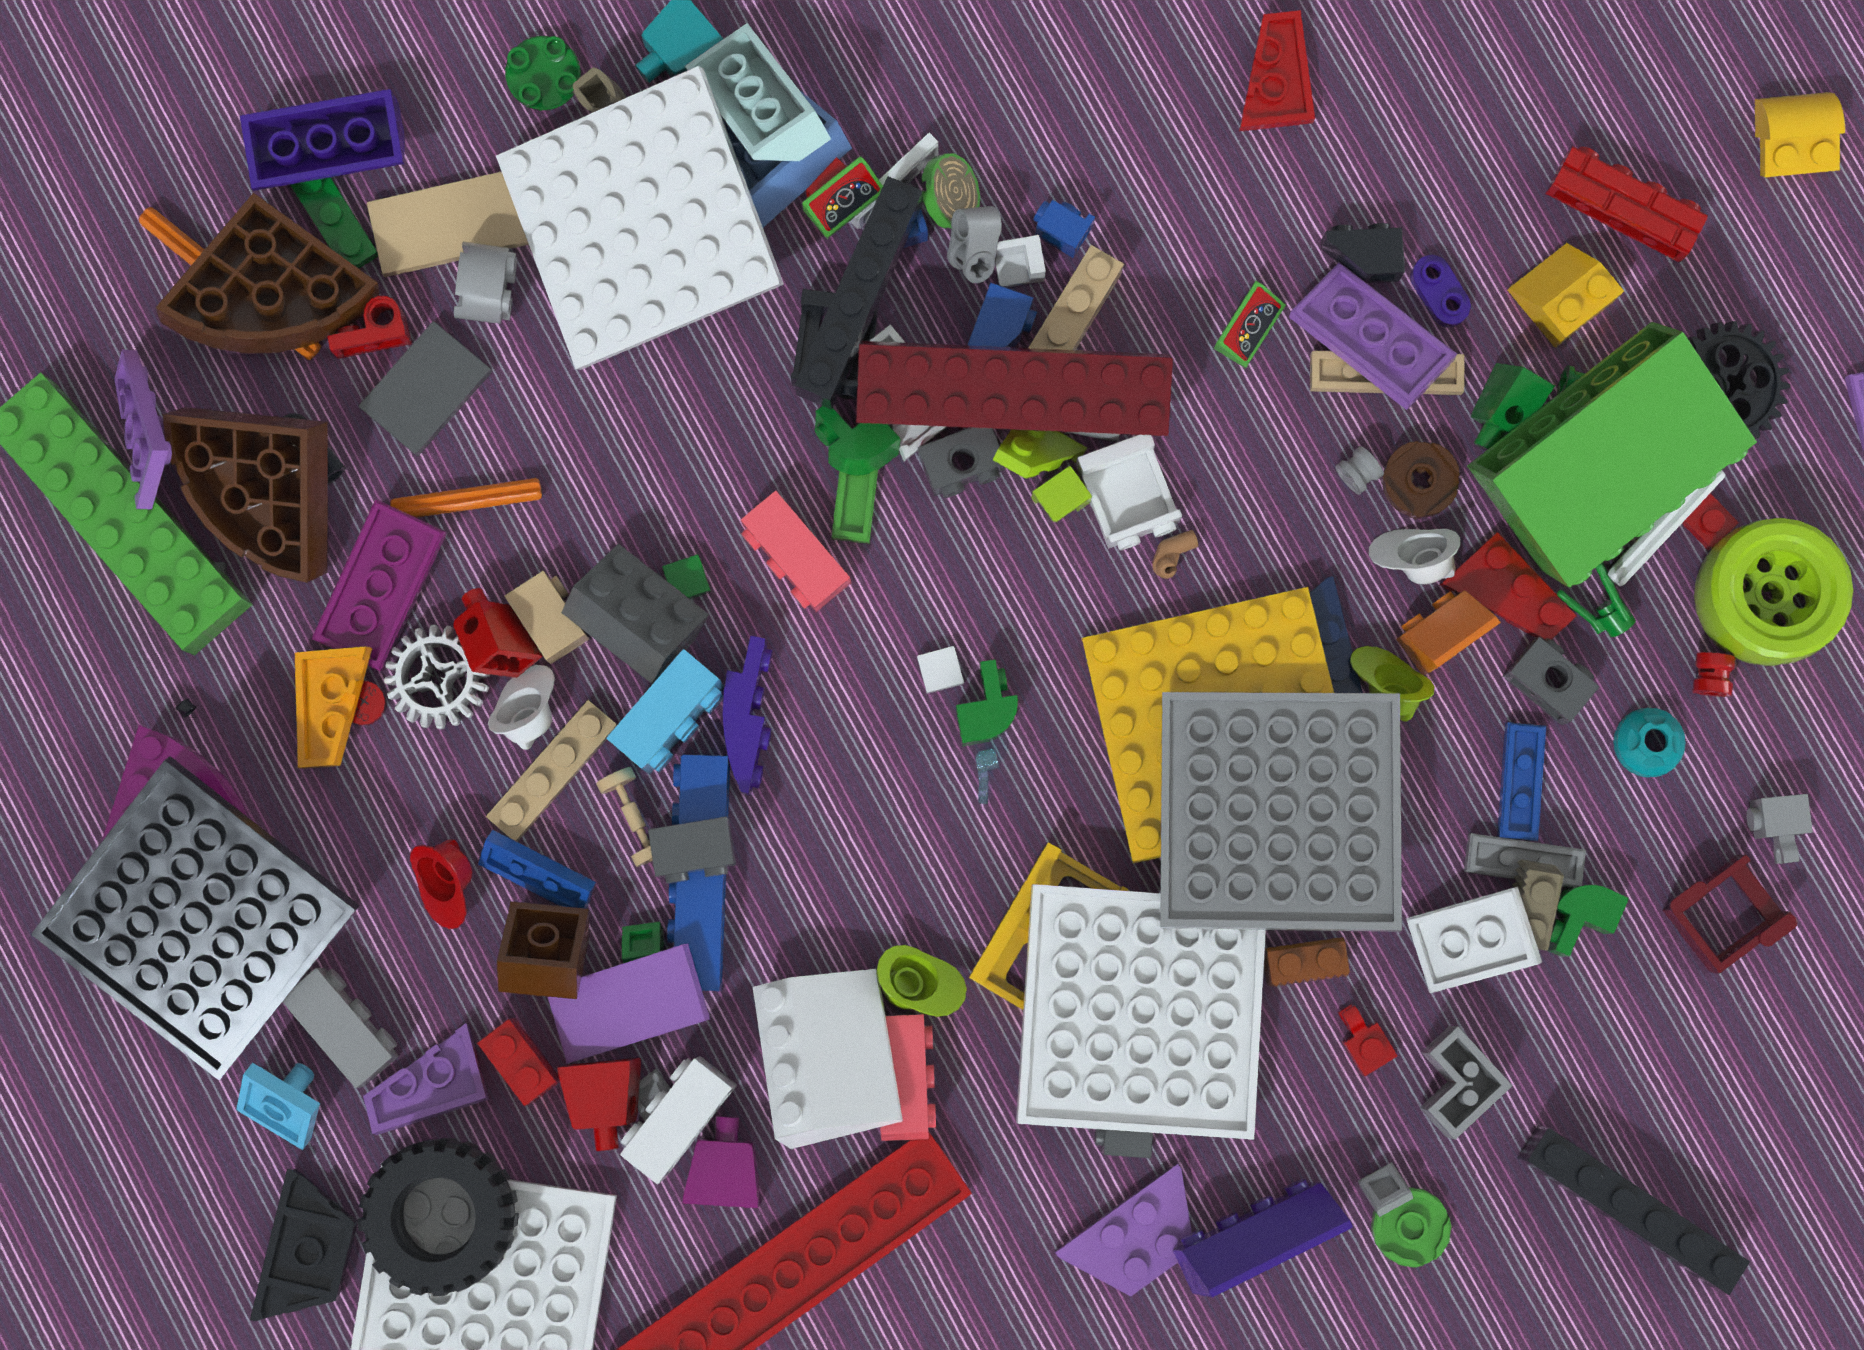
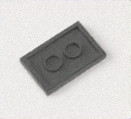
[358,321,493,457]

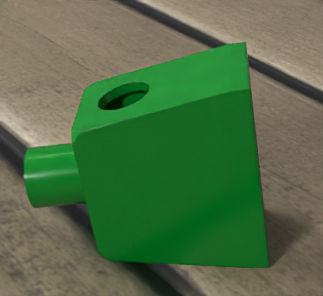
[1471,363,1555,451]

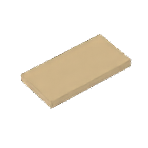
[367,172,529,277]

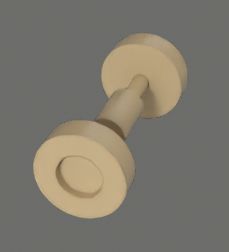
[596,767,653,867]

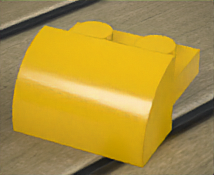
[1755,92,1845,177]

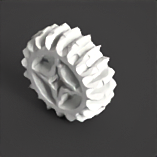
[384,625,490,729]

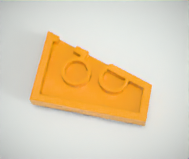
[295,646,372,769]

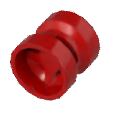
[1692,652,1736,697]

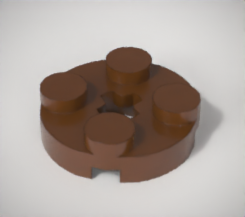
[1381,441,1460,519]

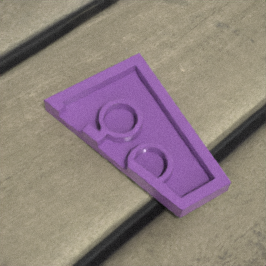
[363,1023,489,1135]

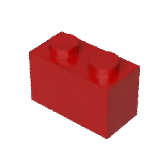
[477,1018,560,1106]

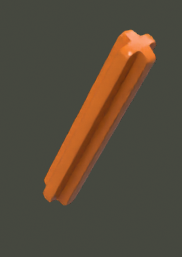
[390,478,542,518]

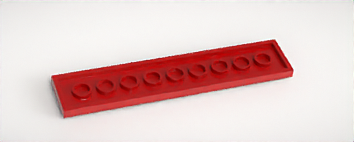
[615,1130,972,1350]

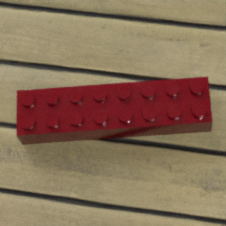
[856,341,1173,436]

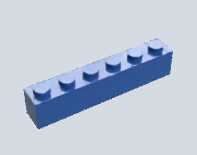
[667,755,730,991]

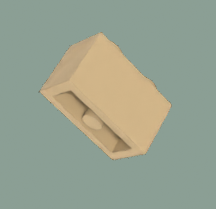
[505,571,589,664]

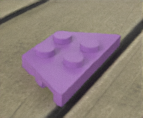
[1055,1163,1192,1297]

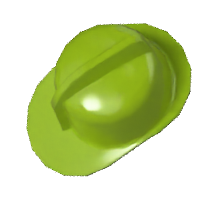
[1350,646,1435,722]
[877,945,967,1017]

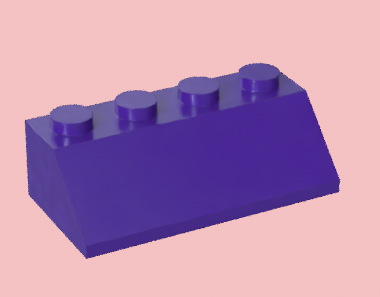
[240,89,405,191]
[1173,1179,1353,1297]

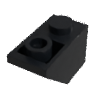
[1320,223,1405,283]

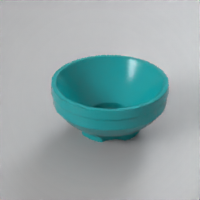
[1613,708,1686,778]

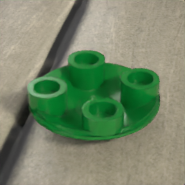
[505,36,581,110]

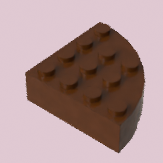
[155,193,380,354]
[162,407,328,583]

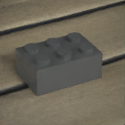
[561,544,709,684]

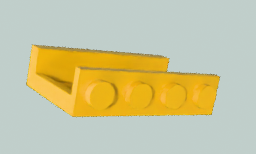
[968,842,1129,1010]

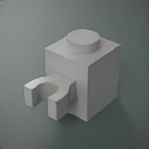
[1746,794,1813,864]

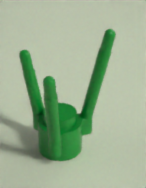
[1557,562,1636,637]

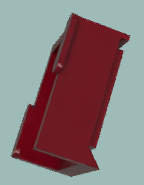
[1662,854,1798,974]

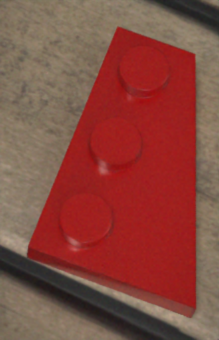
[1239,10,1315,132]
[1440,532,1577,640]

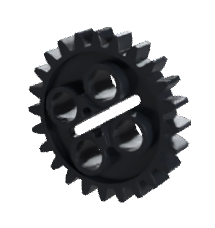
[1687,321,1790,439]

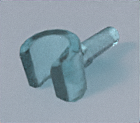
[975,748,999,804]

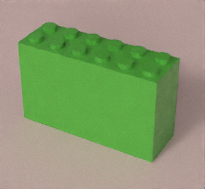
[1467,322,1757,588]

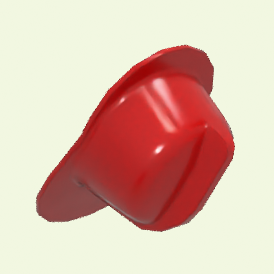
[410,839,473,929]

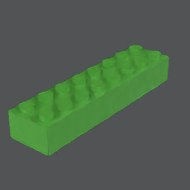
[0,372,253,656]

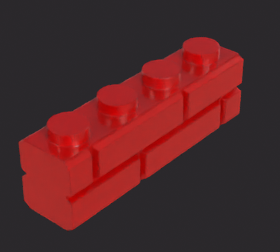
[1545,146,1708,263]

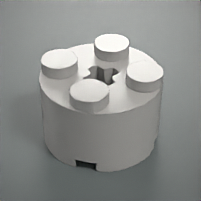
[454,242,517,324]

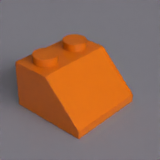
[1396,590,1501,676]

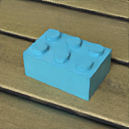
[606,649,724,775]

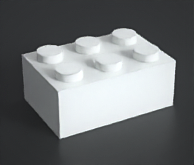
[620,1056,737,1185]

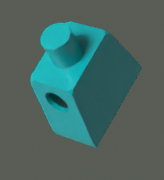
[635,0,723,83]

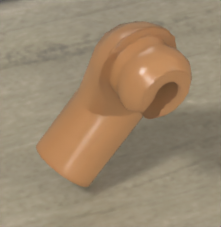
[1152,529,1199,579]

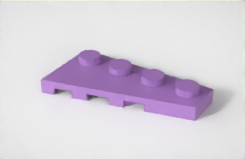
[114,349,172,509]

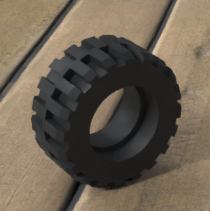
[358,1138,519,1297]

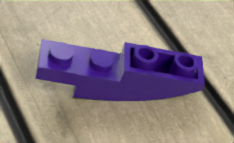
[723,635,773,796]

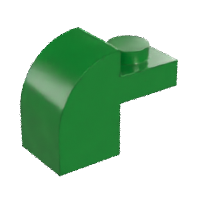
[814,406,901,476]
[956,659,1018,746]
[1547,885,1629,957]

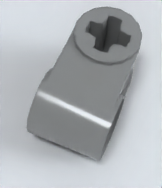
[947,206,1002,283]

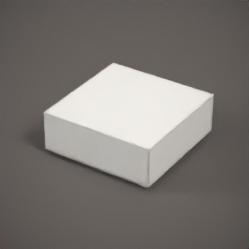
[917,646,964,694]

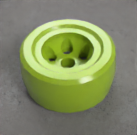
[1694,518,1853,666]

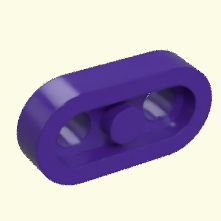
[1410,255,1471,327]

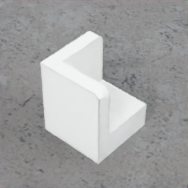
[995,235,1046,288]

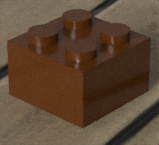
[497,901,589,999]

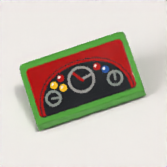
[802,156,883,239]
[1214,281,1286,369]

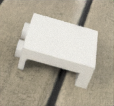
[1076,435,1182,551]

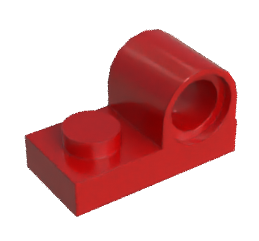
[327,296,412,359]

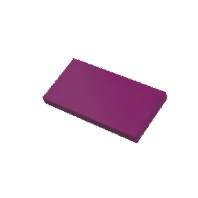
[312,499,447,671]

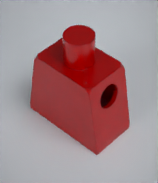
[453,588,543,678]
[557,1057,641,1151]

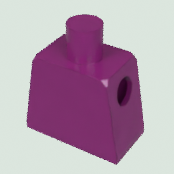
[682,1116,760,1208]

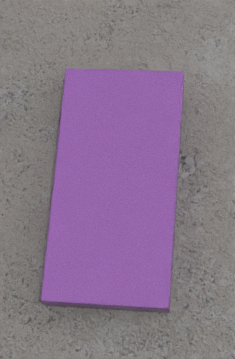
[1289,262,1457,410]
[548,944,710,1064]

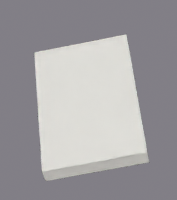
[1406,886,1542,993]

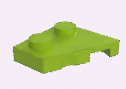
[993,429,1087,479]

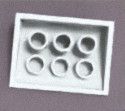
[753,969,903,1149]

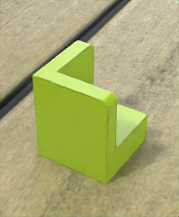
[1031,466,1092,522]

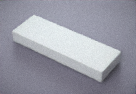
[850,133,938,229]

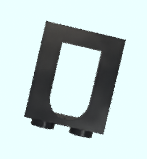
[791,289,879,400]

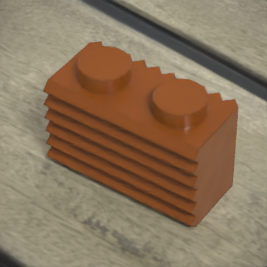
[1264,937,1350,987]

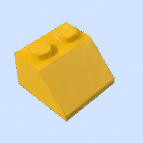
[1507,243,1624,348]

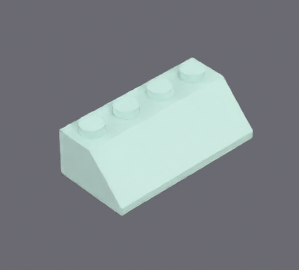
[685,23,831,161]

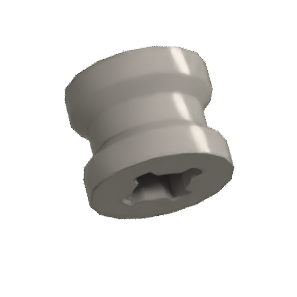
[1335,446,1384,495]

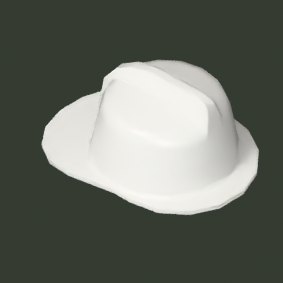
[1369,529,1460,584]
[488,665,555,750]

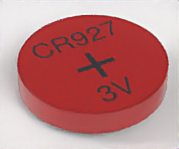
[352,681,386,725]

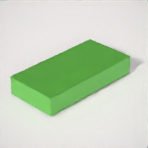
[831,470,878,544]

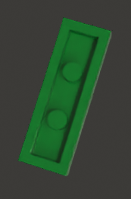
[290,177,378,269]

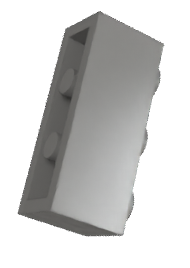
[283,968,399,1089]

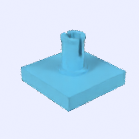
[236,1063,320,1150]

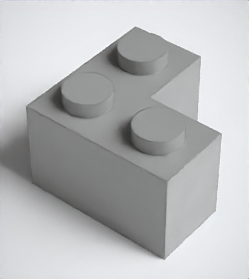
[1420,1026,1513,1140]

